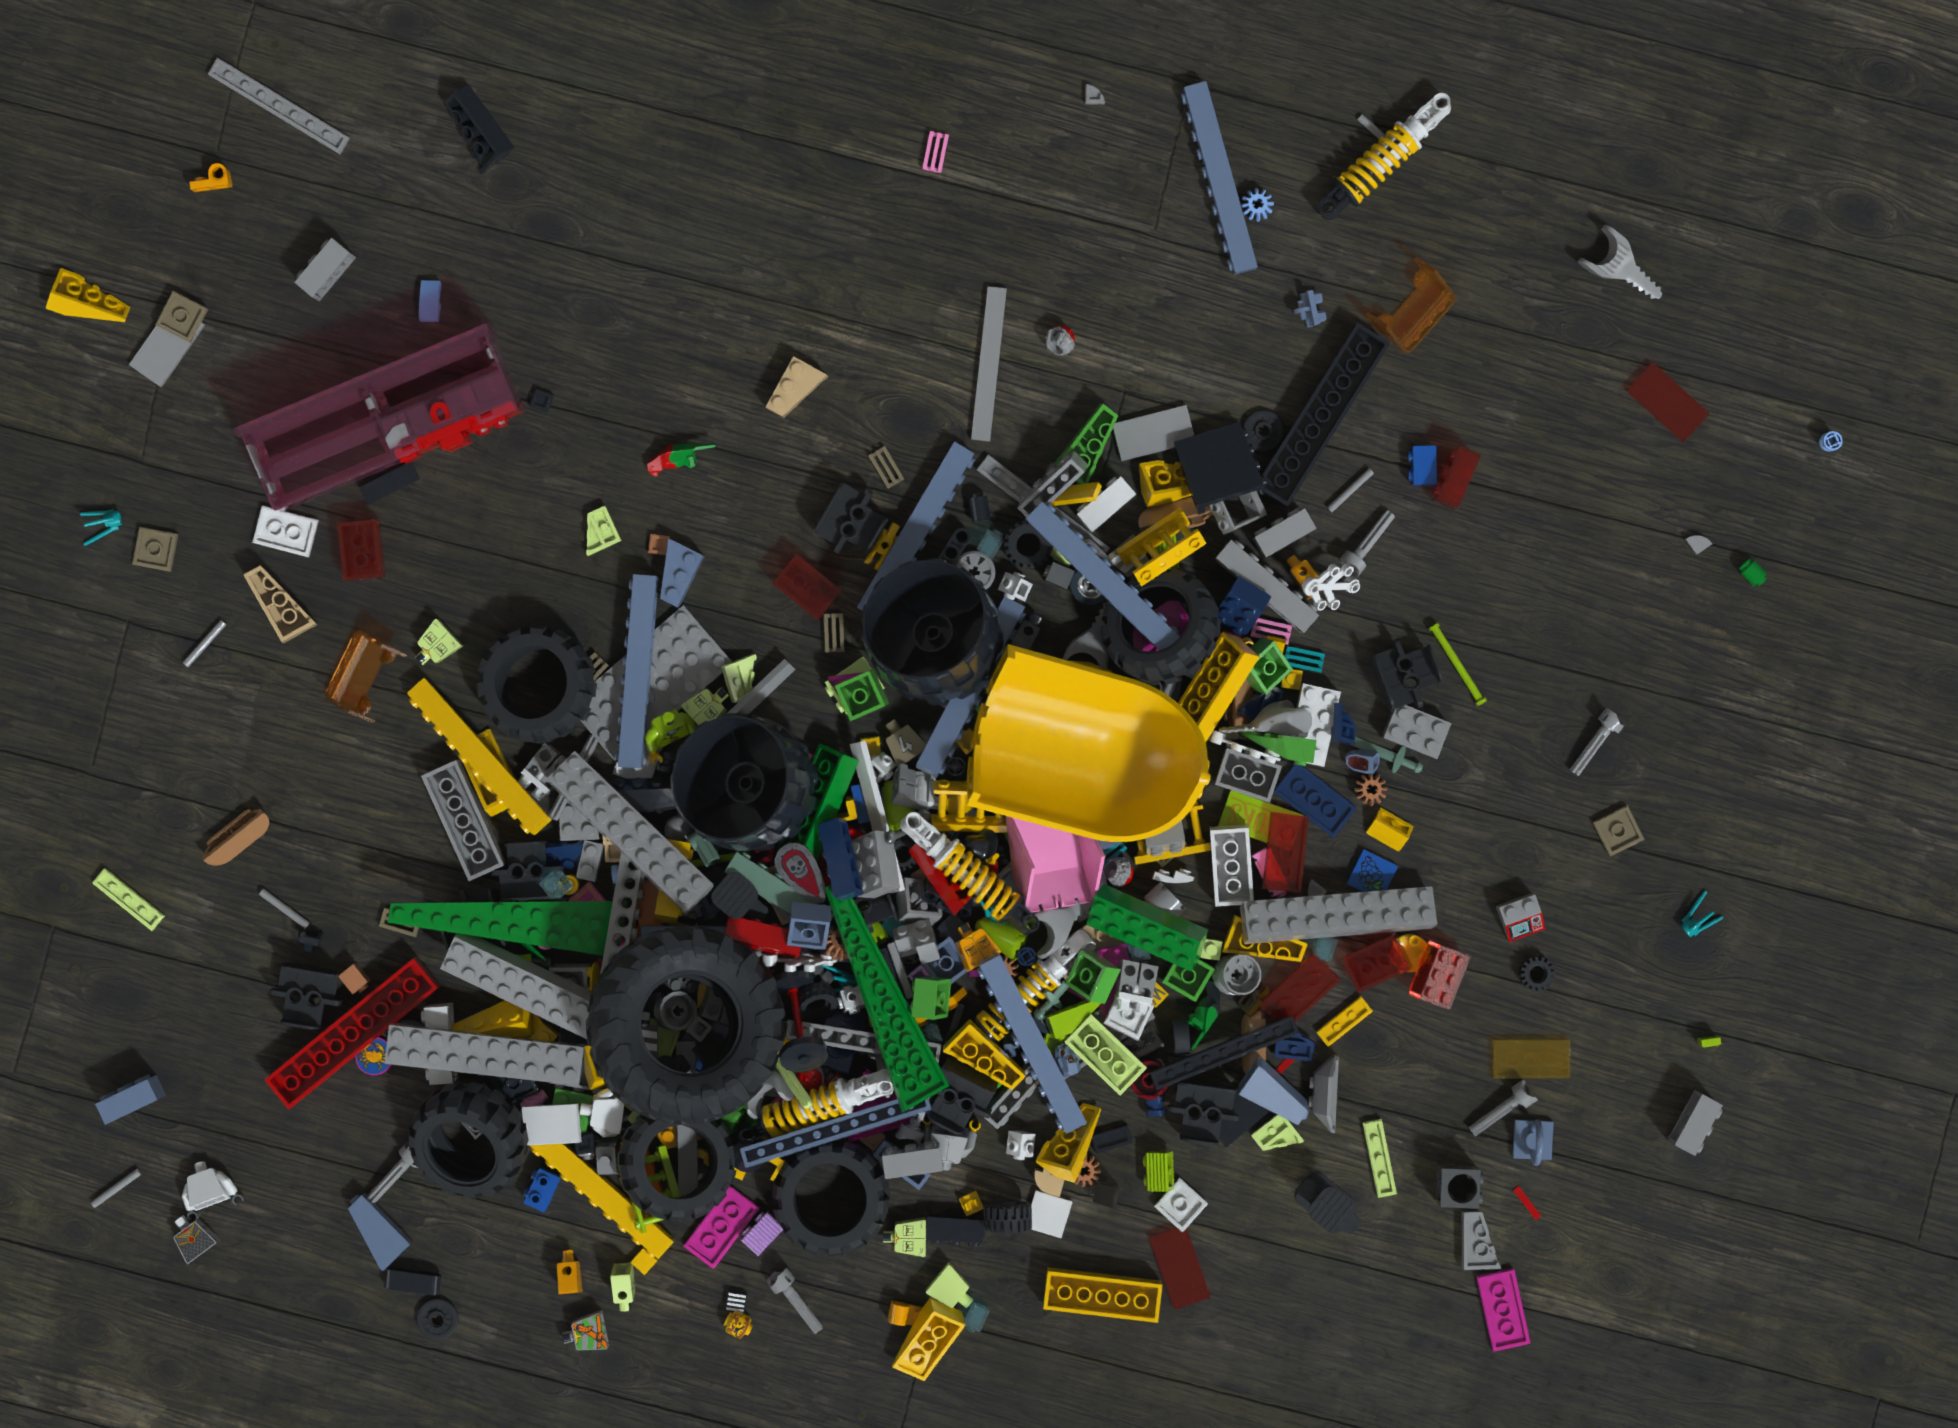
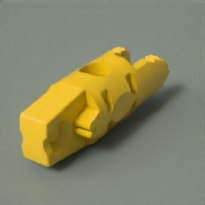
[864,522,900,570]

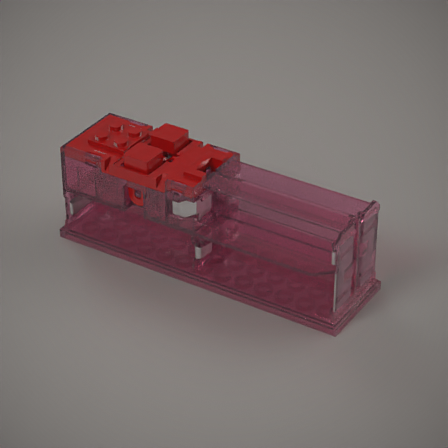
[233,323,526,511]

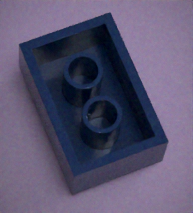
[1217,576,1272,639]

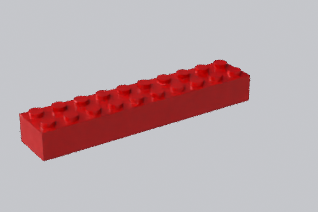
[265,957,441,1110]

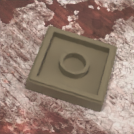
[155,291,208,343]
[132,527,178,572]
[1592,805,1645,856]

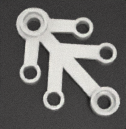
[1302,563,1360,611]
[1209,730,1281,764]
[762,951,837,972]

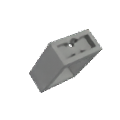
[1210,491,1267,535]

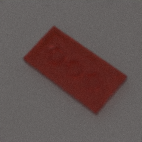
[1626,362,1710,442]
[1262,812,1309,894]
[1260,952,1341,1022]
[1149,1227,1211,1310]

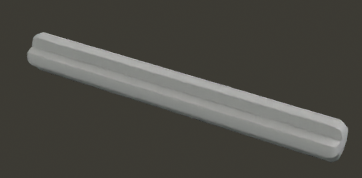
[549,734,598,821]

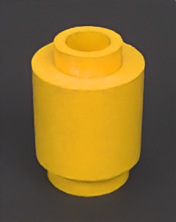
[559,874,580,895]

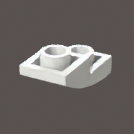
[1152,868,1194,883]

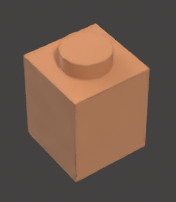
[338,963,371,994]

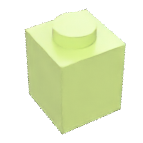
[1200,938,1222,961]

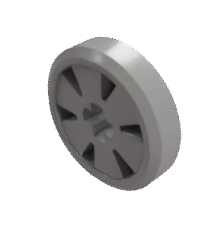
[954,551,995,589]

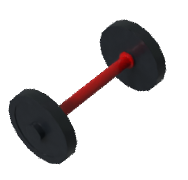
[774,970,828,1072]

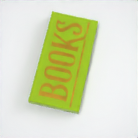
[1218,790,1303,851]

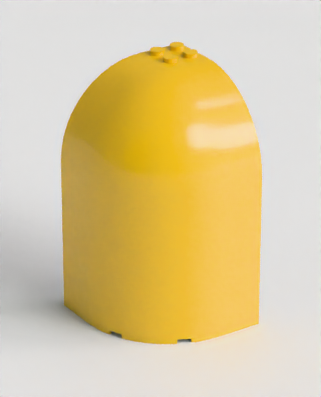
[967,644,1211,842]

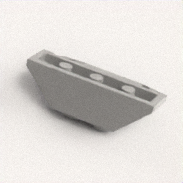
[1308,1054,1339,1133]

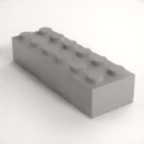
[1214,540,1319,633]
[421,760,507,881]

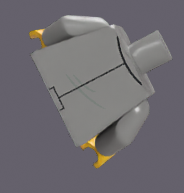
[922,1115,981,1170]

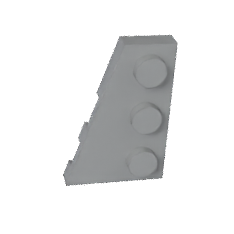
[1461,1211,1501,1270]

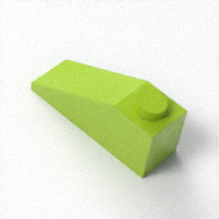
[1044,1000,1101,1041]

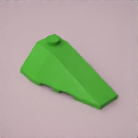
[1239,731,1316,766]

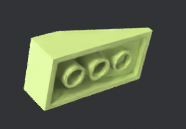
[1064,1013,1147,1096]

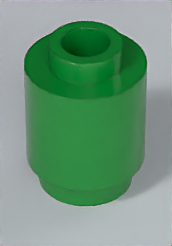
[1738,558,1767,587]

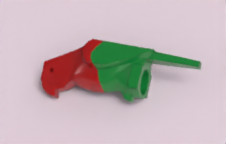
[647,443,716,476]

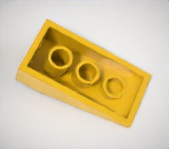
[459,728,516,817]
[892,1297,965,1381]

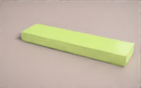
[92,868,165,931]
[1362,1118,1397,1198]

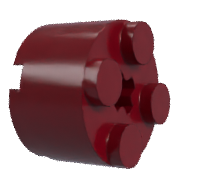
[1131,1059,1168,1100]

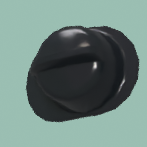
[961,829,998,862]

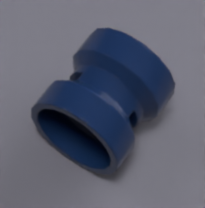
[1017,947,1039,967]
[1145,1095,1165,1117]

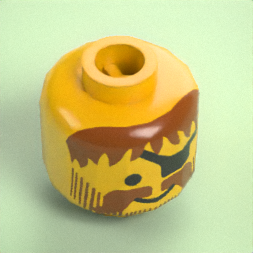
[724,1310,753,1339]

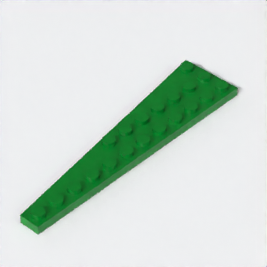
[825,884,949,1112]
[387,900,628,956]

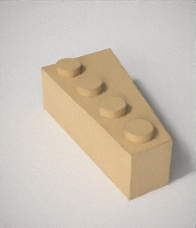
[244,565,317,643]

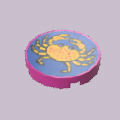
[355,1037,392,1075]

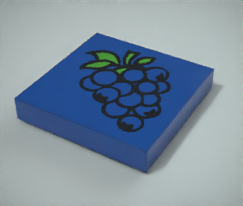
[1346,849,1398,892]

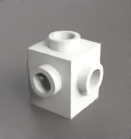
[998,572,1033,601]
[871,752,896,784]
[837,985,866,1015]
[1006,1131,1036,1160]

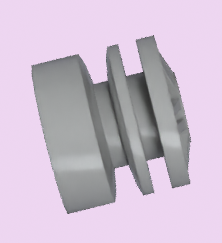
[1213,955,1261,995]

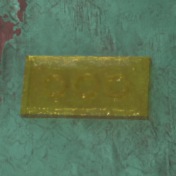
[1493,1039,1570,1078]

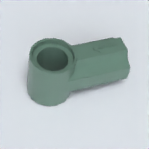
[687,832,721,867]

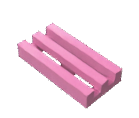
[922,131,949,173]
[1250,618,1292,645]

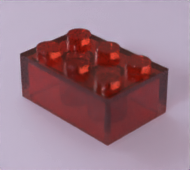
[1431,446,1481,510]
[337,519,386,582]
[773,554,842,621]
[1341,932,1413,993]
[1408,940,1471,1010]

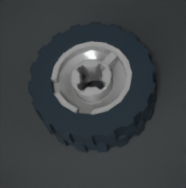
[1070,569,1107,606]

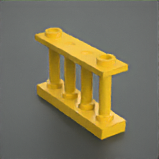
[1116,508,1206,587]
[931,780,1008,833]
[1134,801,1211,865]

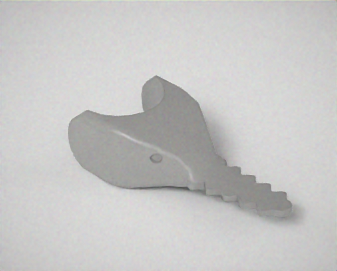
[1577,225,1662,299]
[1062,600,1111,669]
[1219,700,1312,735]
[1025,898,1094,959]
[745,1068,794,1119]

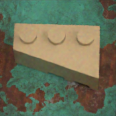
[766,356,828,418]

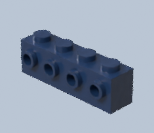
[818,818,864,901]

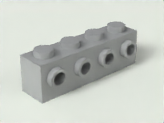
[1017,451,1087,517]
[985,1062,1039,1129]

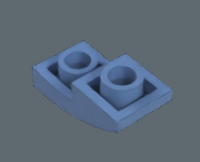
[419,280,442,322]

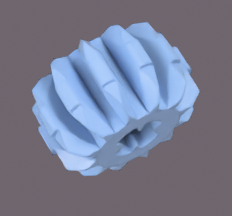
[1241,188,1274,222]

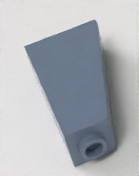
[1239,1056,1309,1125]
[348,1193,413,1271]

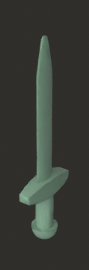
[1350,737,1423,773]
[1034,949,1097,1020]

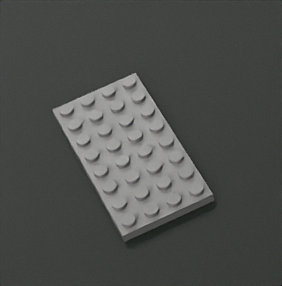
[581,605,732,764]

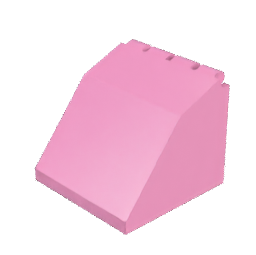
[1006,816,1105,913]

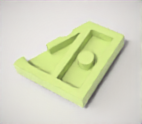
[586,506,622,556]
[721,654,757,703]
[1251,1114,1304,1151]

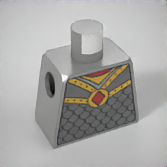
[173,1215,221,1265]

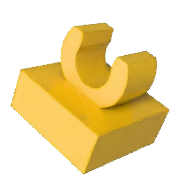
[959,1190,984,1216]

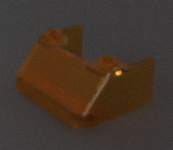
[1365,257,1456,353]
[326,630,407,723]

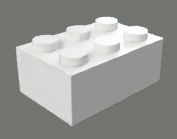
[1076,477,1136,533]

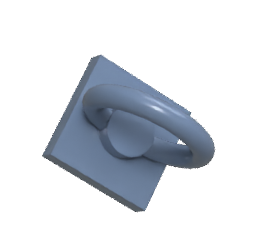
[1512,1119,1554,1166]

